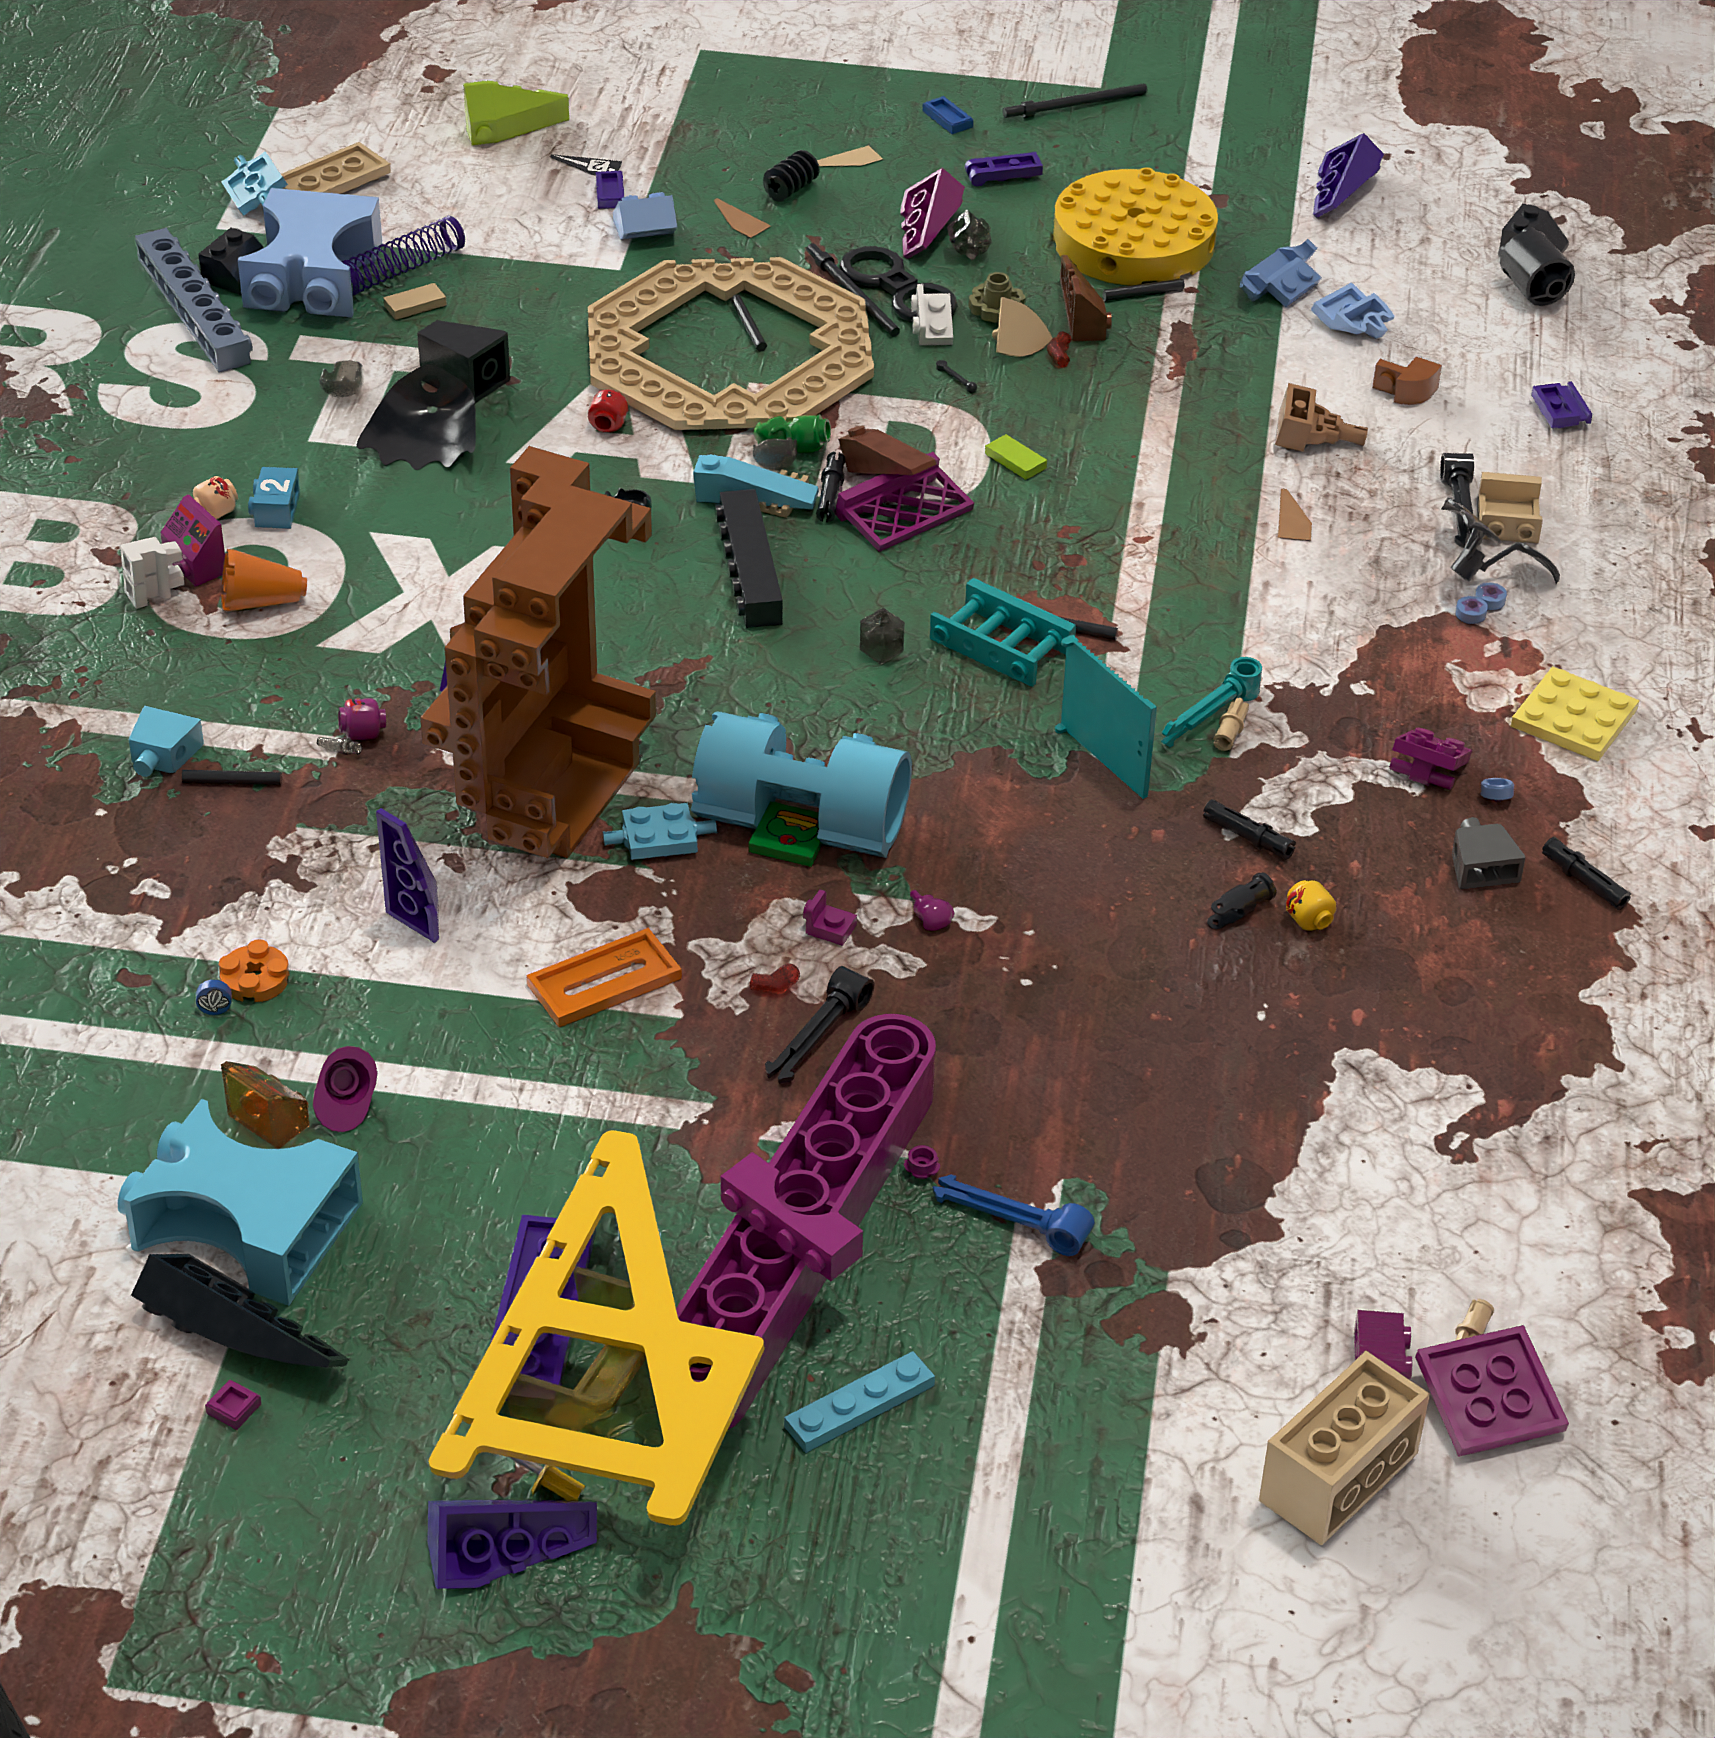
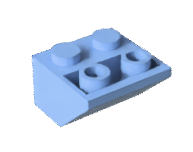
[613,192,677,240]

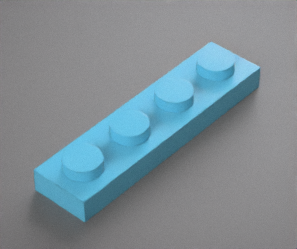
[784,1351,935,1453]

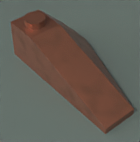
[1060,255,1112,341]
[838,425,937,475]

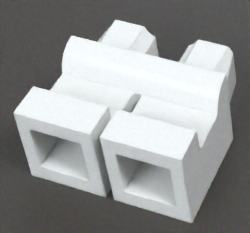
[120,537,184,609]

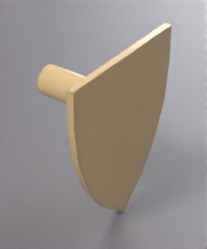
[992,297,1053,357]

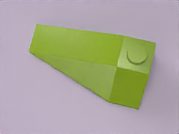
[463,80,570,146]

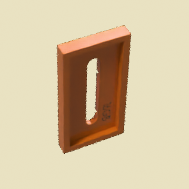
[526,927,682,1028]

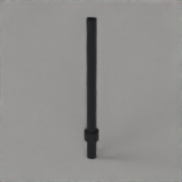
[1002,83,1147,118]
[806,243,900,337]

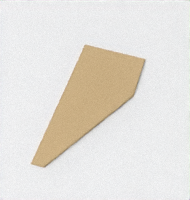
[817,146,883,166]

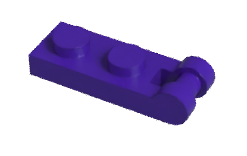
[964,152,1043,187]

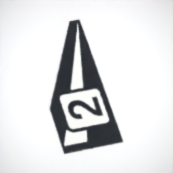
[550,154,622,175]

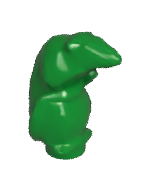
[753,415,831,453]

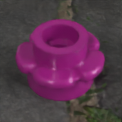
[904,1145,940,1179]

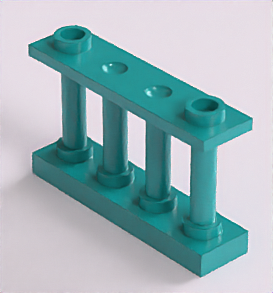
[930,578,1076,687]

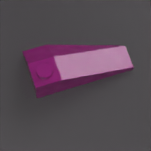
[900,168,965,259]

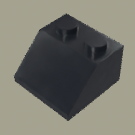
[1498,203,1569,257]
[198,227,264,295]

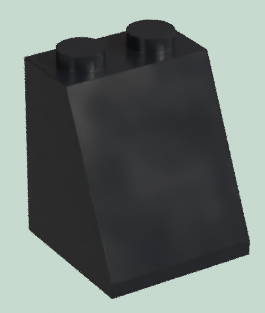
[417,320,510,403]

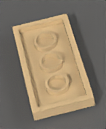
[281,142,391,194]

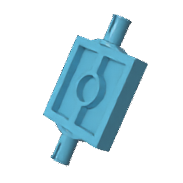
[222,151,288,216]
[603,803,717,860]

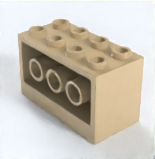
[1259,1351,1430,1546]

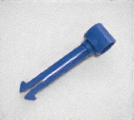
[933,1174,1095,1256]

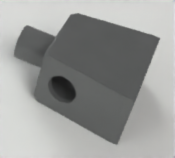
[1452,817,1526,889]

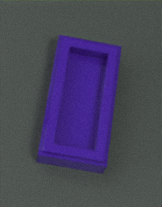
[596,171,624,209]

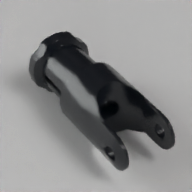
[1207,872,1277,929]

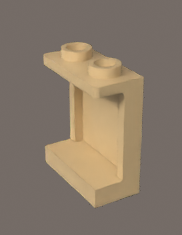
[1478,472,1543,544]

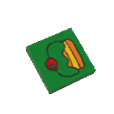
[749,801,823,867]

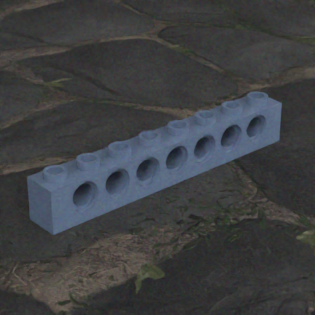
[135,228,253,372]

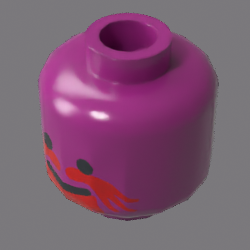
[338,698,386,741]

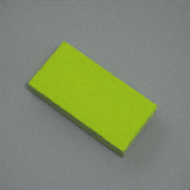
[985,434,1047,480]

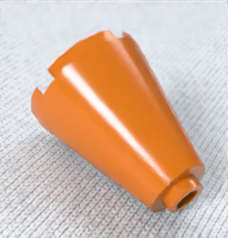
[221,549,307,611]

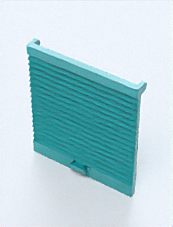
[1055,634,1157,799]

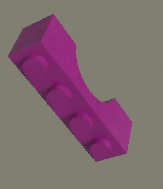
[721,1152,863,1281]

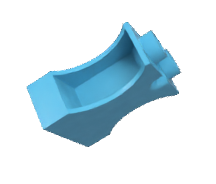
[117,1099,363,1306]

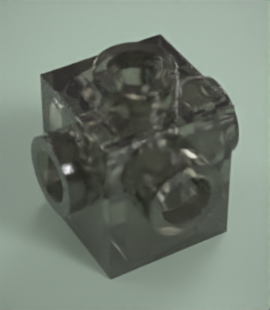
[947,210,992,260]
[860,608,905,664]

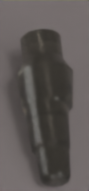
[316,737,362,755]

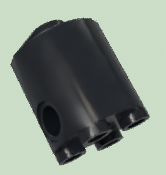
[1498,227,1575,306]

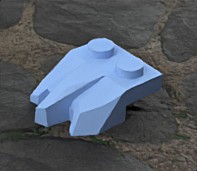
[1311,282,1395,338]

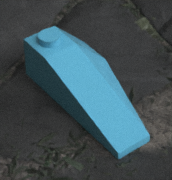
[693,454,819,509]

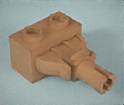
[1275,383,1368,452]

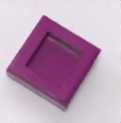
[205,1379,262,1430]

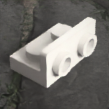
[911,284,953,345]

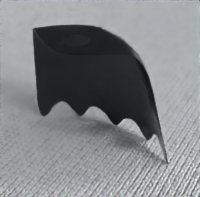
[356,364,476,470]

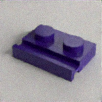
[1531,381,1593,428]

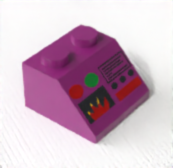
[160,494,225,587]

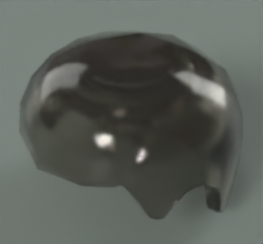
[319,360,364,398]
[752,437,797,471]

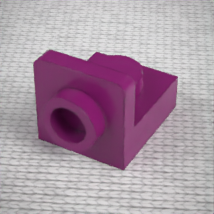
[803,890,857,946]

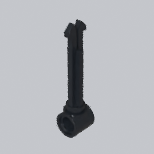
[1440,453,1482,548]
[765,966,875,1084]

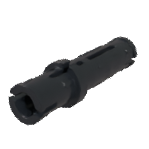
[816,451,846,522]
[1203,799,1296,860]
[1542,837,1631,910]

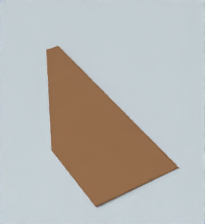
[713,198,771,238]

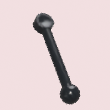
[936,360,977,393]

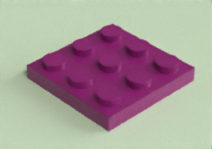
[1415,1325,1569,1457]

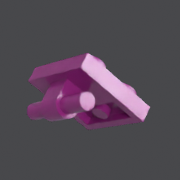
[1389,728,1472,790]

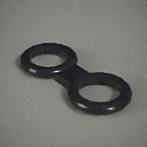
[839,246,958,323]

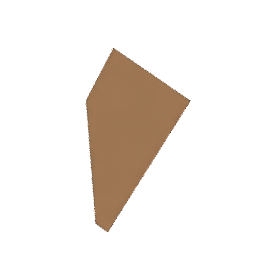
[1278,488,1312,541]

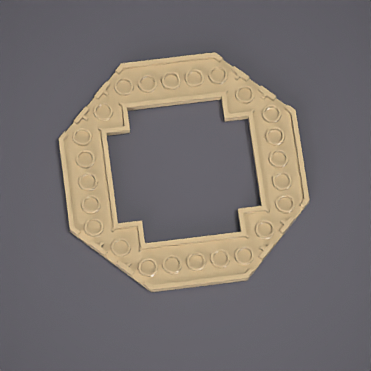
[588,257,874,430]

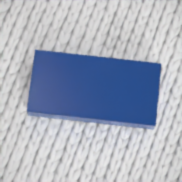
[923,96,974,134]

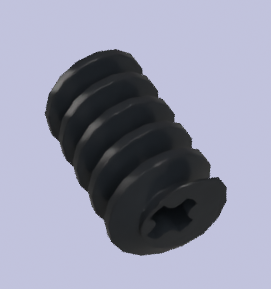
[763,150,820,202]

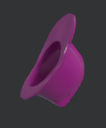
[313,1046,378,1132]

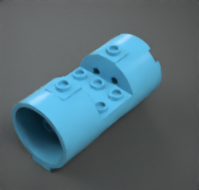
[691,711,912,858]

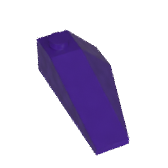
[1313,133,1384,218]
[376,808,439,943]
[428,1500,597,1589]

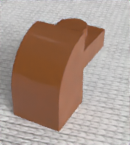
[1372,356,1442,405]

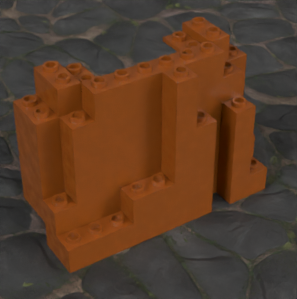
[420,446,656,858]

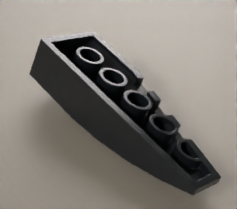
[131,1254,349,1368]

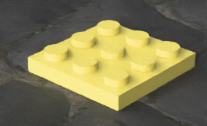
[1511,666,1639,761]

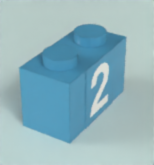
[248,467,300,529]

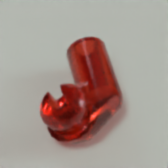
[1047,331,1072,368]
[750,963,800,994]

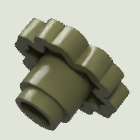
[969,272,1026,323]

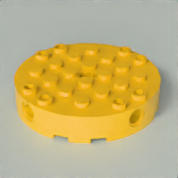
[1053,168,1218,286]

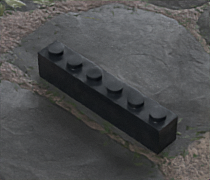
[715,489,783,628]

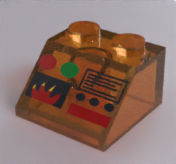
[221,1061,310,1149]

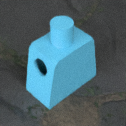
[129,706,204,777]

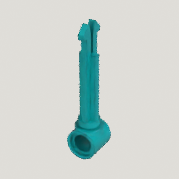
[1161,657,1262,747]

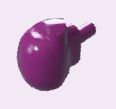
[910,890,955,931]

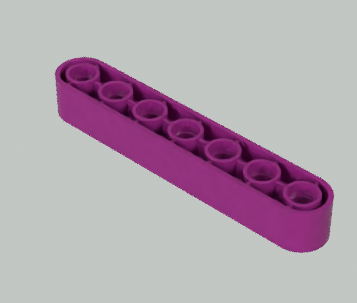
[676,1014,936,1430]

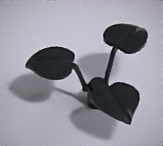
[1441,498,1560,584]

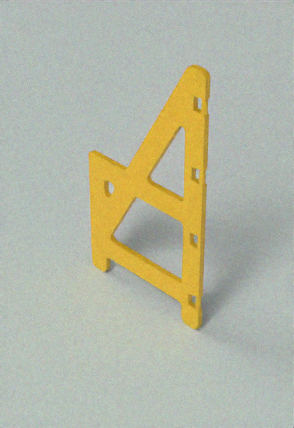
[429,1131,765,1526]

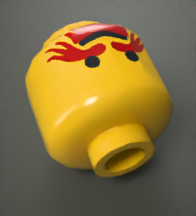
[1286,880,1336,931]

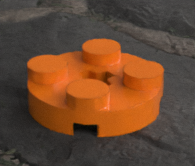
[219,939,290,1002]

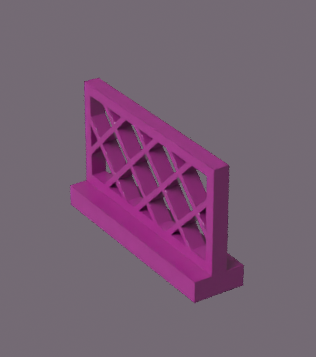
[835,452,974,552]

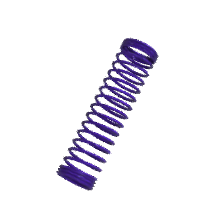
[341,215,466,296]

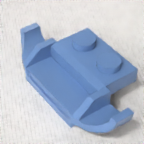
[1240,239,1322,307]

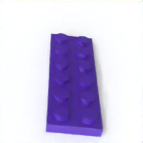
[490,1215,596,1406]

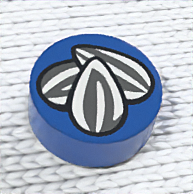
[196,980,232,1015]

